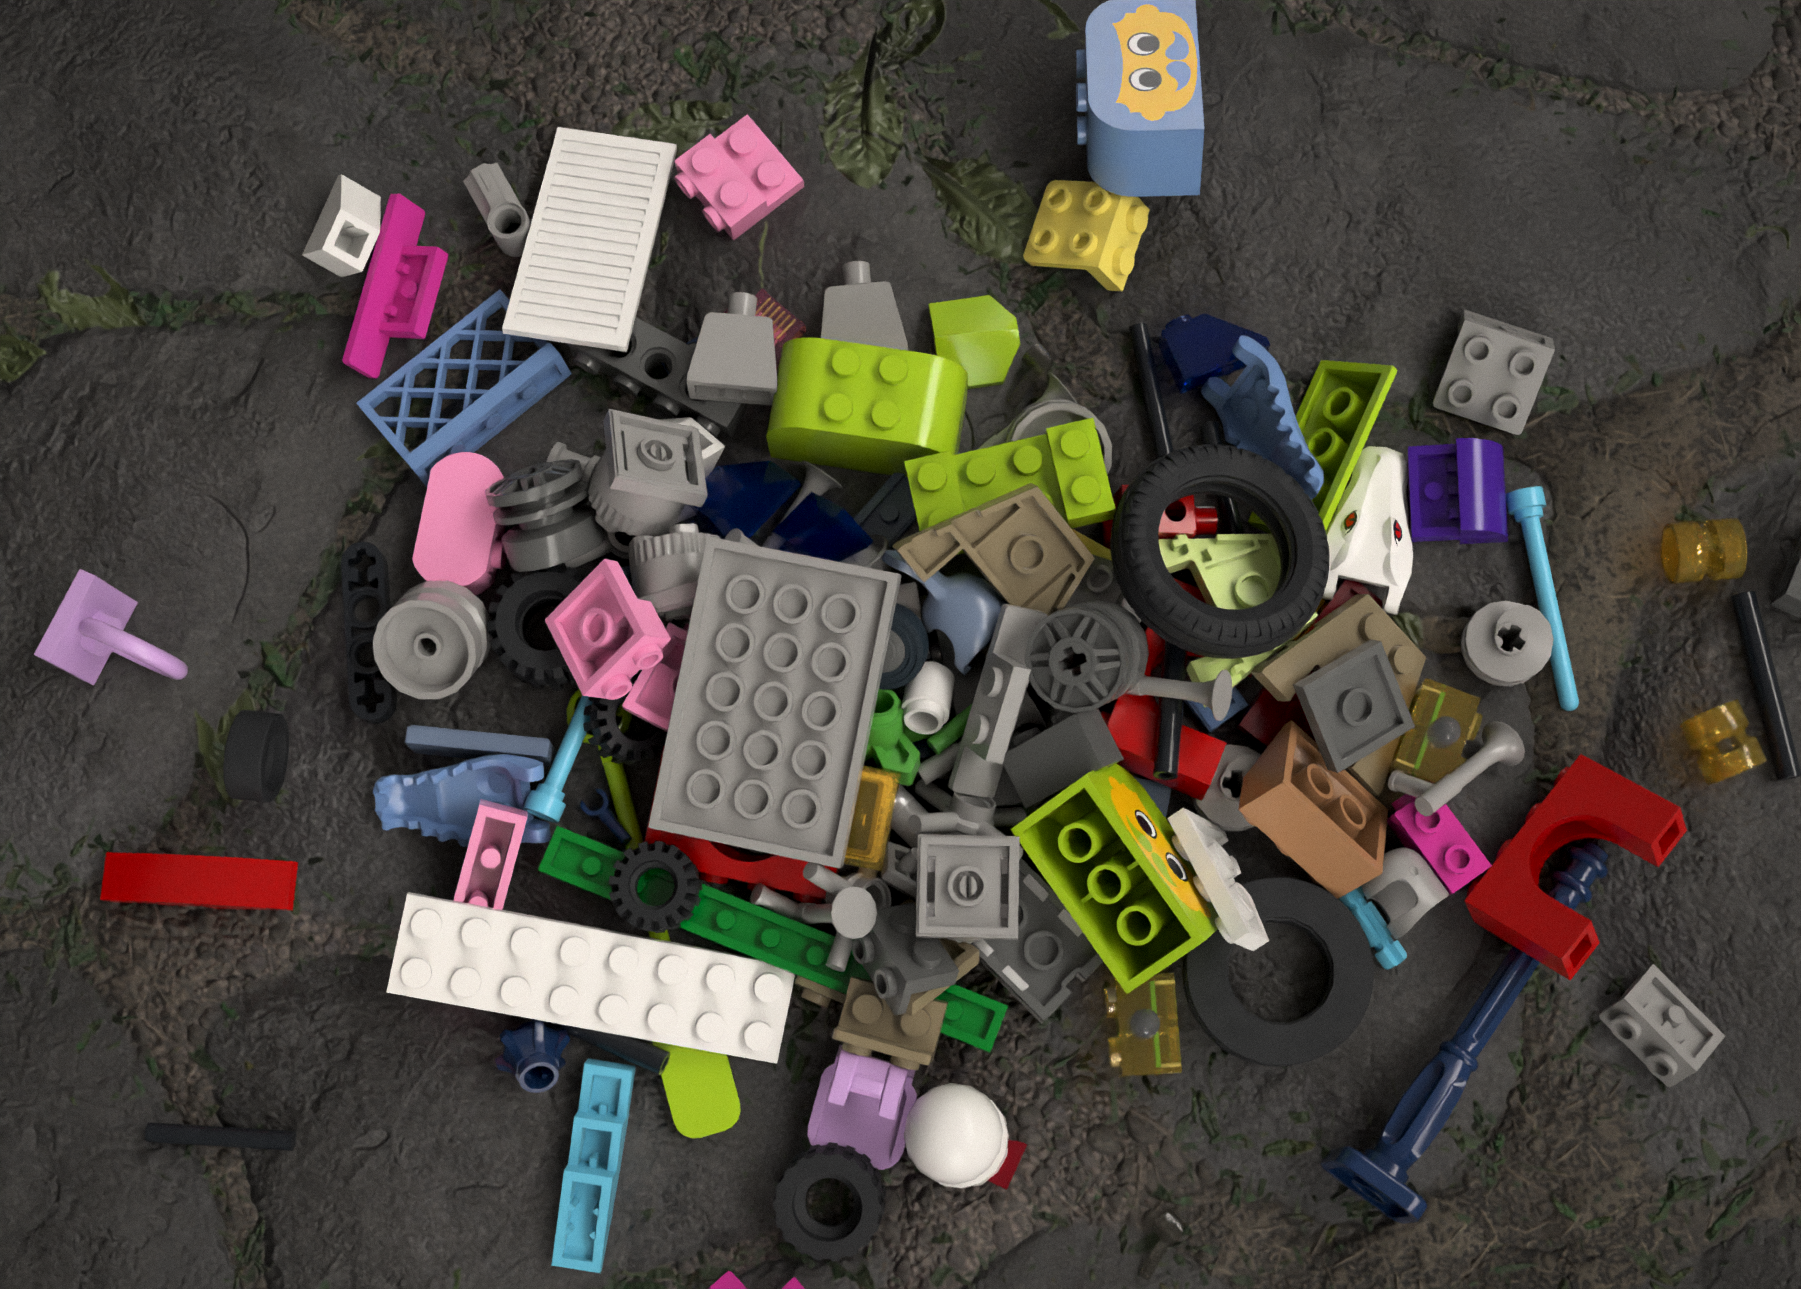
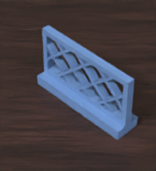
[356,289,572,487]

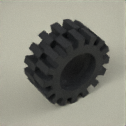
[583,674,667,764]
[609,841,702,933]

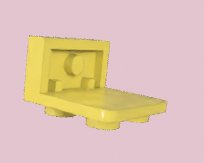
[1023,180,1150,292]

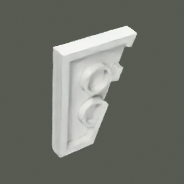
[1167,808,1269,951]

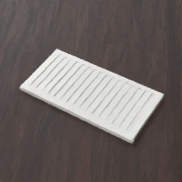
[502,127,677,352]

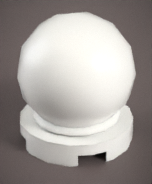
[904,1083,1009,1189]

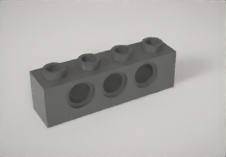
[567,317,752,441]

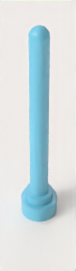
[1506,486,1579,711]
[523,695,593,823]

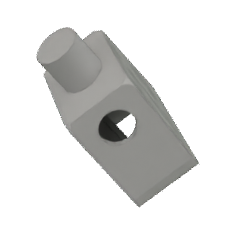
[821,261,908,351]
[686,292,778,405]

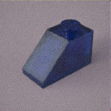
[1158,313,1270,394]
[689,460,801,540]
[772,491,874,562]

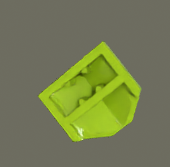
[928,295,1020,389]

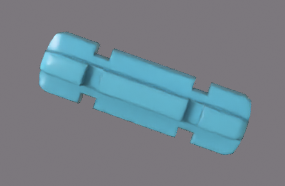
[1338,886,1407,970]

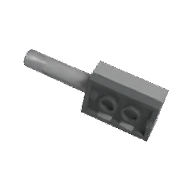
[878,771,1104,1024]

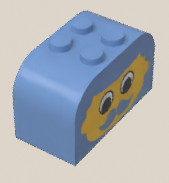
[1076,0,1204,197]

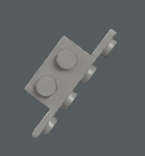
[948,604,1048,798]

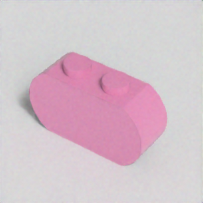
[412,452,507,595]

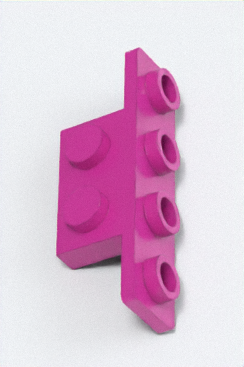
[342,193,449,378]

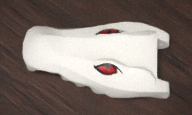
[1322,446,1413,615]

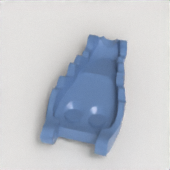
[1201,335,1324,500]
[373,754,551,847]

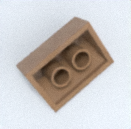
[1238,720,1388,899]

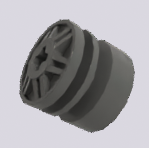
[485,459,605,572]
[1024,599,1149,713]

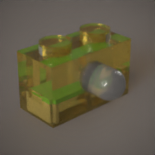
[1388,678,1483,784]
[1104,973,1182,1078]

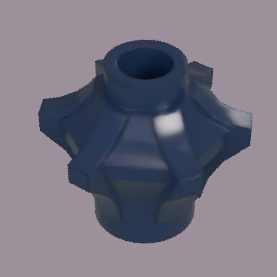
[495,1019,570,1093]

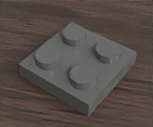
[1293,639,1415,773]

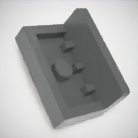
[852,902,959,1015]

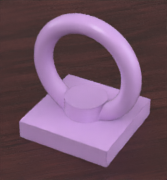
[34,569,188,685]

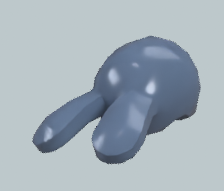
[882,550,1007,676]

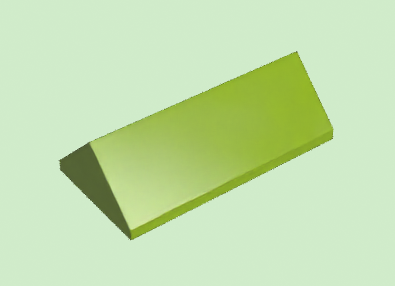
[1248,360,1398,534]

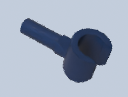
[581,788,632,845]

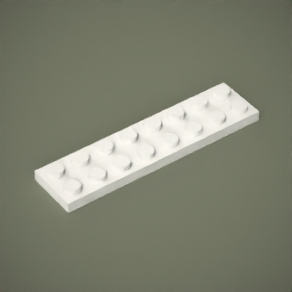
[386,892,795,1064]

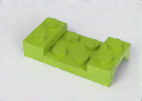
[904,418,1116,555]

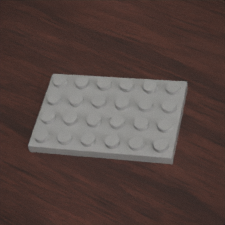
[648,536,902,868]

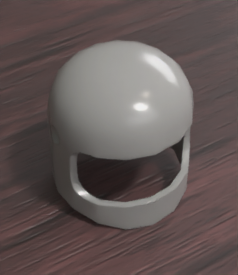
[1362,848,1450,939]

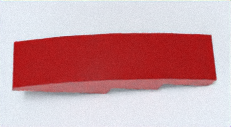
[100,852,298,911]

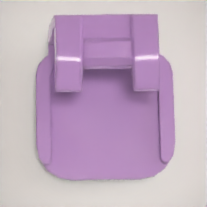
[807,1045,917,1170]

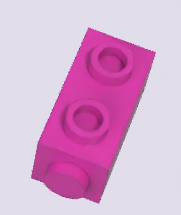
[1387,794,1492,897]

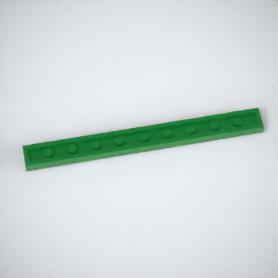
[538,826,1008,1053]

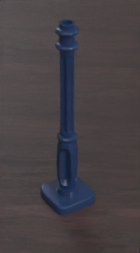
[1321,841,1608,1224]

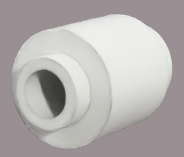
[901,661,955,734]

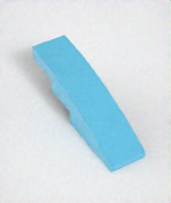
[551,1058,636,1273]

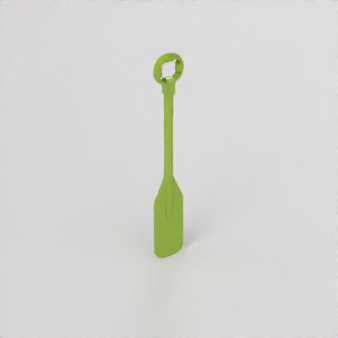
[566,689,741,1139]

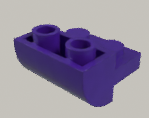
[1408,438,1508,544]

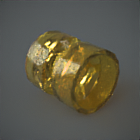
[1661,517,1747,584]
[1679,699,1767,786]

